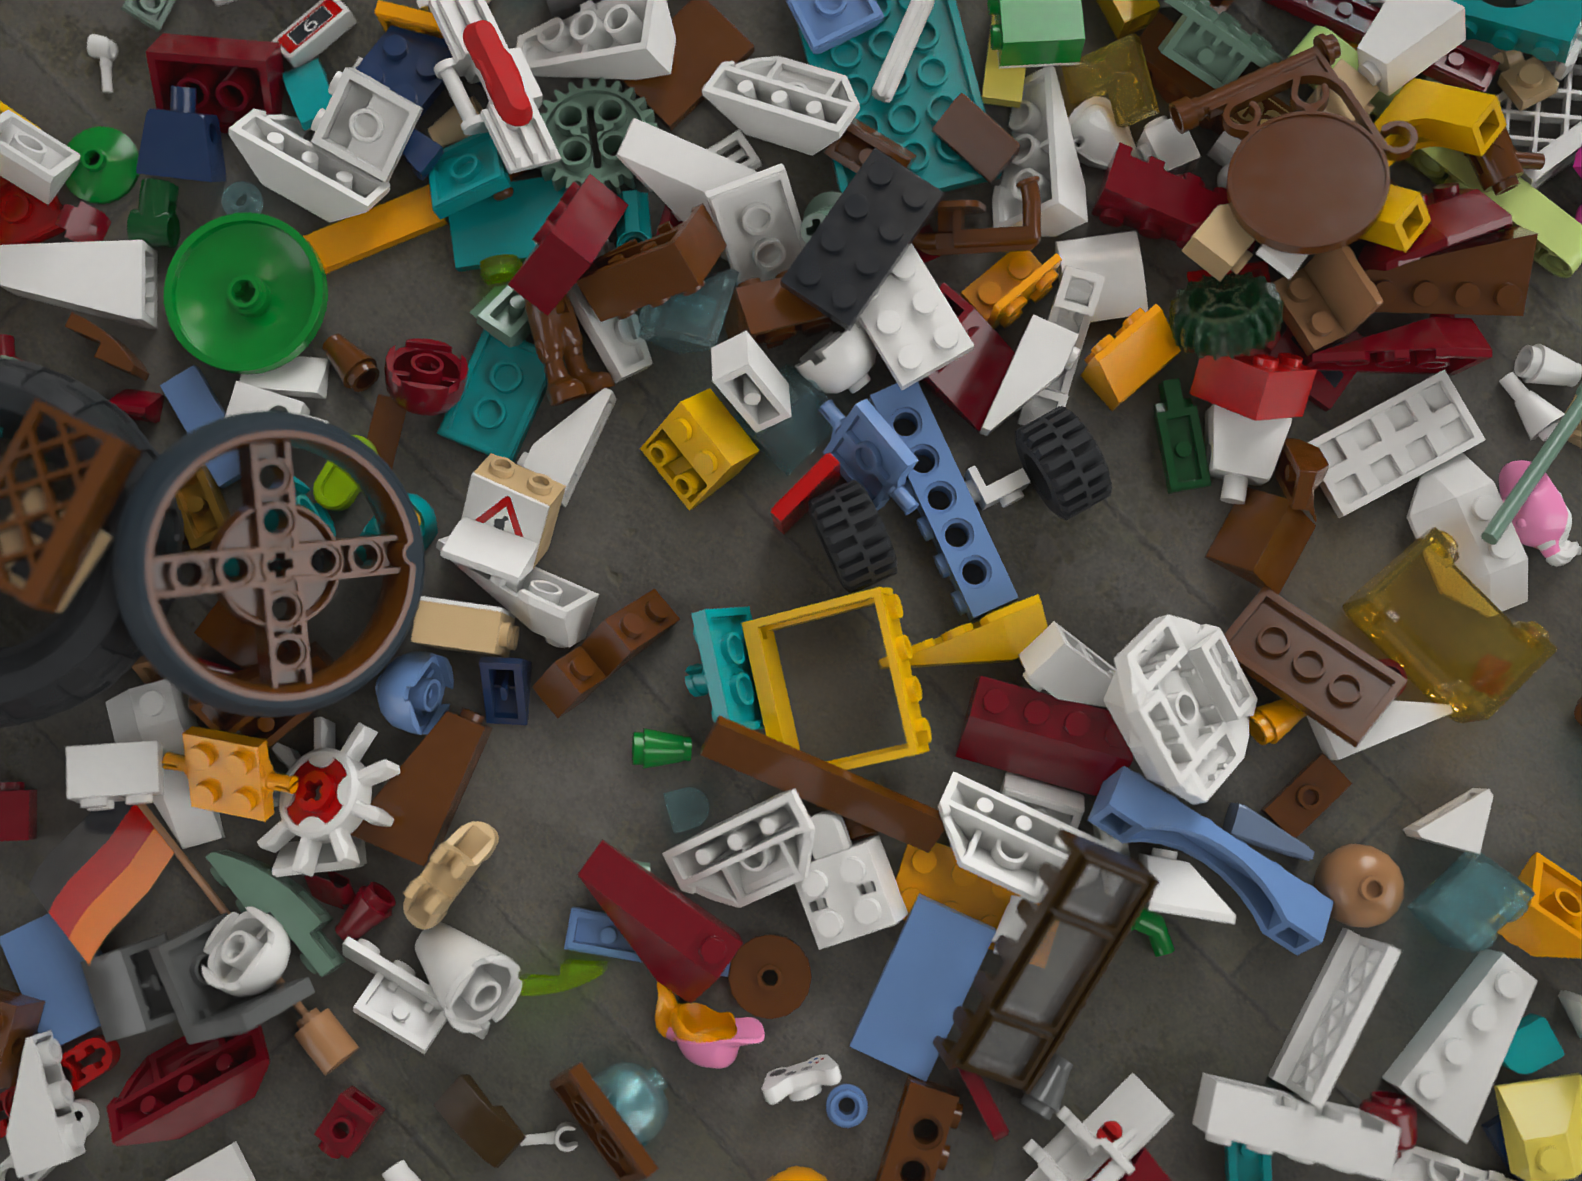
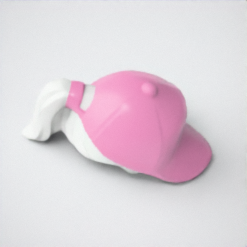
[1499,460,1582,567]

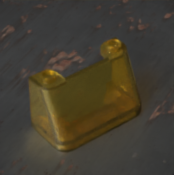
[1342,527,1558,723]

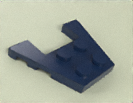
[355,25,484,180]

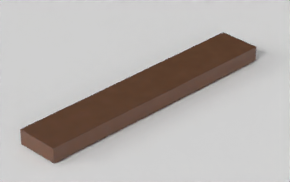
[700,715,945,853]

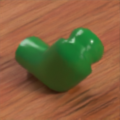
[1131,908,1175,957]

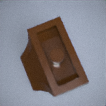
[1275,438,1329,522]

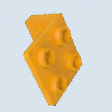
[960,250,1062,329]

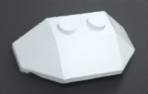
[702,56,860,156]
[229,109,391,223]
[1406,453,1528,617]
[938,771,1108,903]
[662,789,815,908]

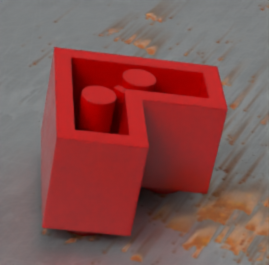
[1190,341,1317,421]

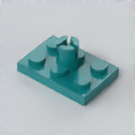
[685,606,765,730]

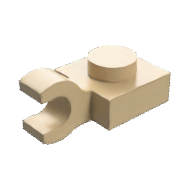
[1492,49,1560,111]

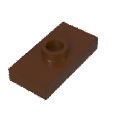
[1261,753,1353,838]

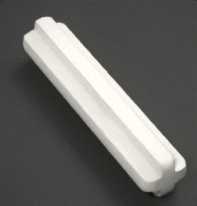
[872,0,934,103]

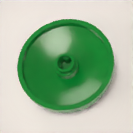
[164,212,328,375]

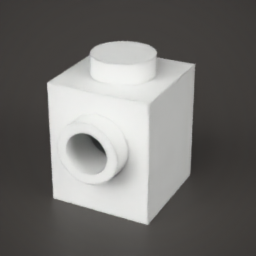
[1136,116,1201,175]

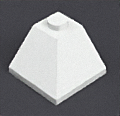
[1138,848,1236,924]

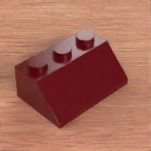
[145,33,285,133]

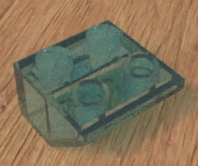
[1407,852,1536,953]

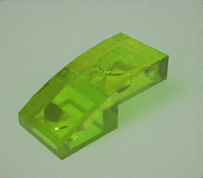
[519,959,608,996]

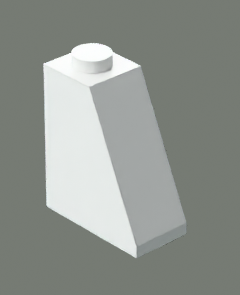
[1357,0,1466,96]

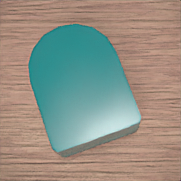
[1502,1013,1565,1074]

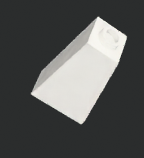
[0,240,157,329]

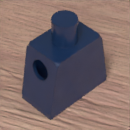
[136,86,226,182]

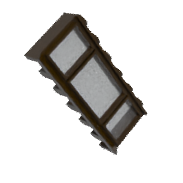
[932,828,1160,1094]

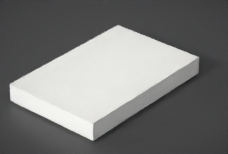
[705,163,806,286]

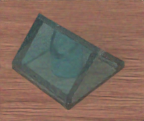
[734,364,833,476]

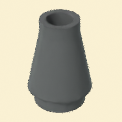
[1020,1054,1074,1121]

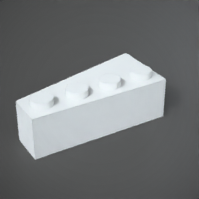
[1382,948,1537,1144]
[1192,1073,1401,1181]

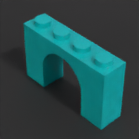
[1452,0,1582,63]

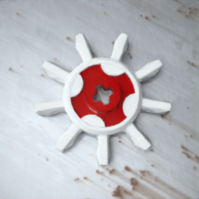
[257,717,401,877]

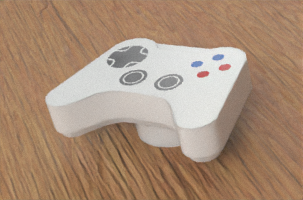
[762,1054,842,1104]

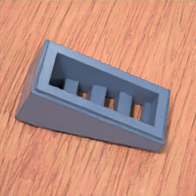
[1222,803,1314,861]

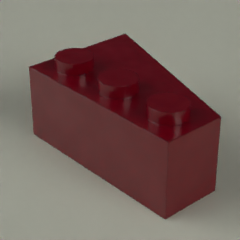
[507,174,628,316]

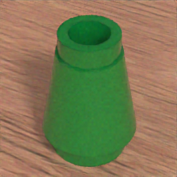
[632,728,692,769]

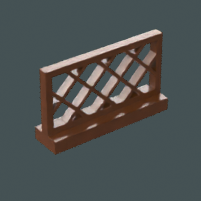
[0,399,143,613]

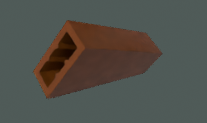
[350,707,493,867]

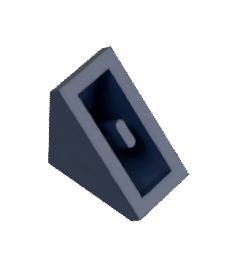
[479,657,532,725]

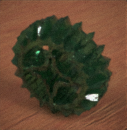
[1168,271,1283,361]

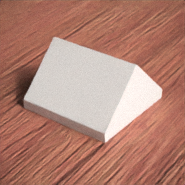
[0,109,80,205]

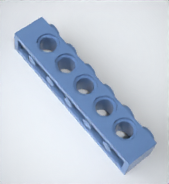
[869,382,1019,621]

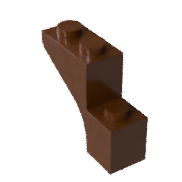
[532,588,680,718]

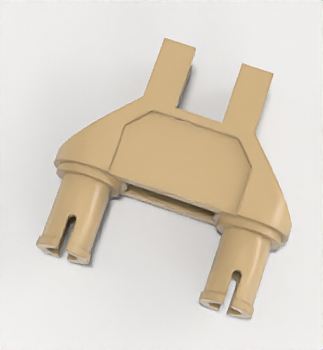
[403,821,499,929]

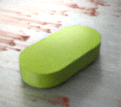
[313,435,378,511]

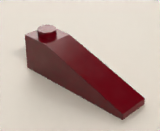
[1302,314,1492,375]
[578,839,743,1004]

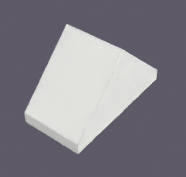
[1403,788,1493,854]

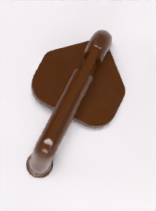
[912,176,1041,256]

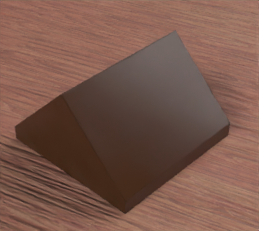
[1205,487,1316,595]

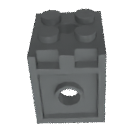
[149,913,315,1045]

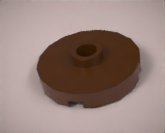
[729,934,812,1019]

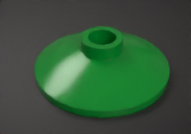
[65,126,139,204]

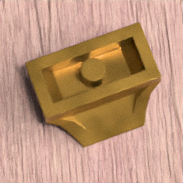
[175,465,231,551]

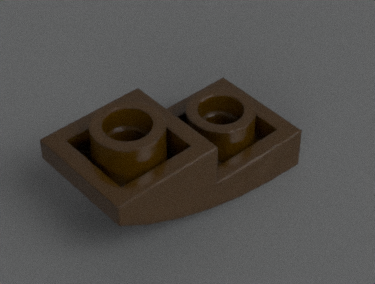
[434,1074,526,1168]

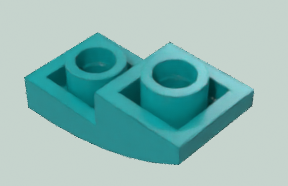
[282,58,332,131]

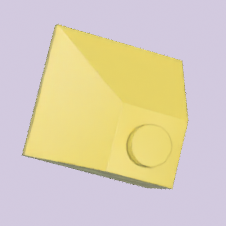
[1494,1073,1582,1181]

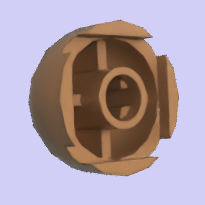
[1315,844,1405,928]

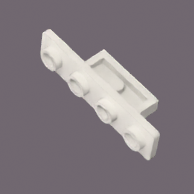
[342,937,490,1055]

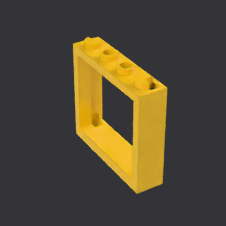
[741,587,932,770]

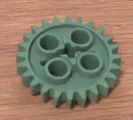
[536,77,658,195]

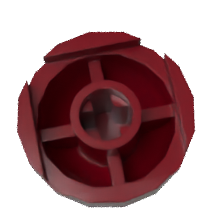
[384,338,469,416]

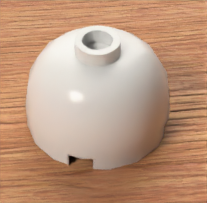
[795,319,877,394]
[202,906,291,997]

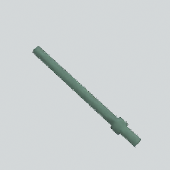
[1481,382,1582,545]

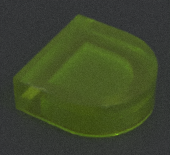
[479,254,522,285]

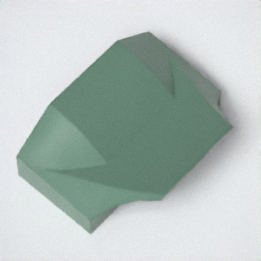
[470,285,531,348]

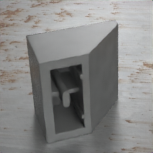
[81,931,178,1042]

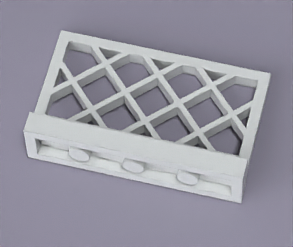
[1497,61,1582,189]
[1268,928,1401,1109]

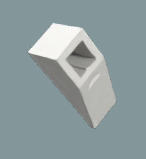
[6,1030,86,1178]

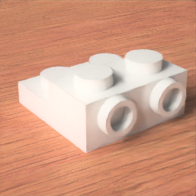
[311,67,423,182]

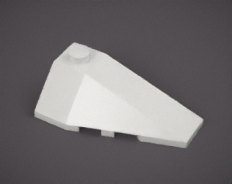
[992,66,1088,237]
[436,535,599,648]
[106,679,225,849]

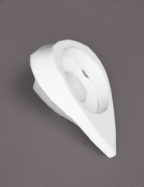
[1068,96,1139,170]

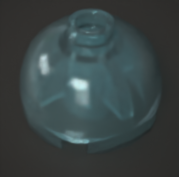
[593,1061,669,1148]

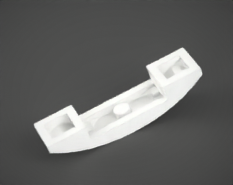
[1018,265,1106,425]

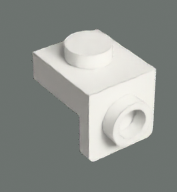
[964,465,1030,510]

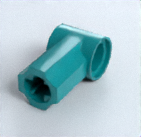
[616,190,652,248]

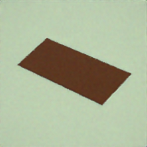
[367,394,406,470]

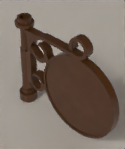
[1169,33,1418,255]

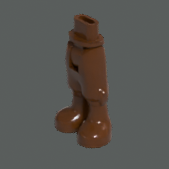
[523,294,615,407]

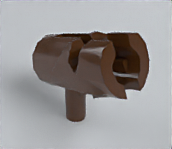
[1463,127,1545,196]

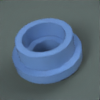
[826,1084,868,1128]

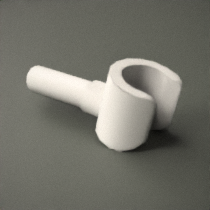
[87,34,118,93]
[520,1122,578,1152]

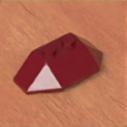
[1357,182,1513,271]
[106,1025,270,1147]

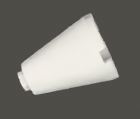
[415,923,522,1033]

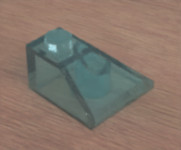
[638,269,739,354]

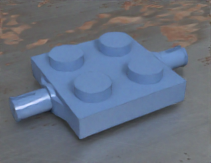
[818,399,919,515]

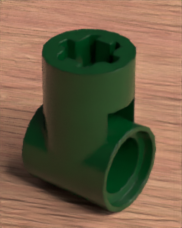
[127,178,181,249]

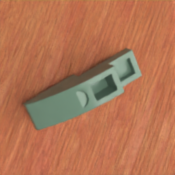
[206,850,346,977]

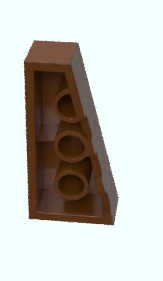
[721,270,833,349]

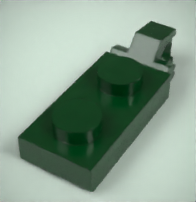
[1153,378,1211,494]

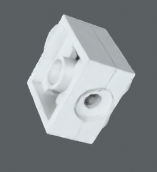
[795,810,908,950]

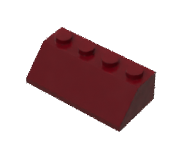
[955,675,1134,796]

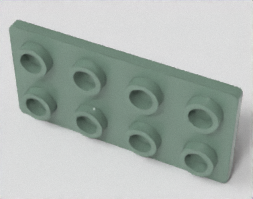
[1158,0,1283,89]

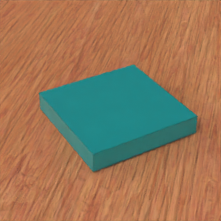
[428,132,511,219]

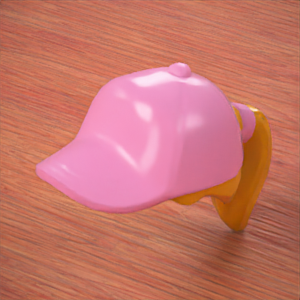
[655,982,765,1069]

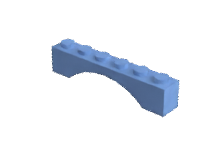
[1087,766,1334,956]

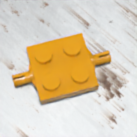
[162,726,298,822]

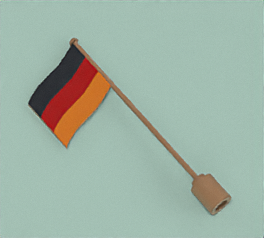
[29,801,360,1076]

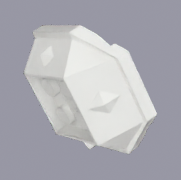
[1103,615,1257,804]

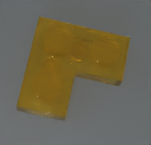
[1061,33,1160,128]

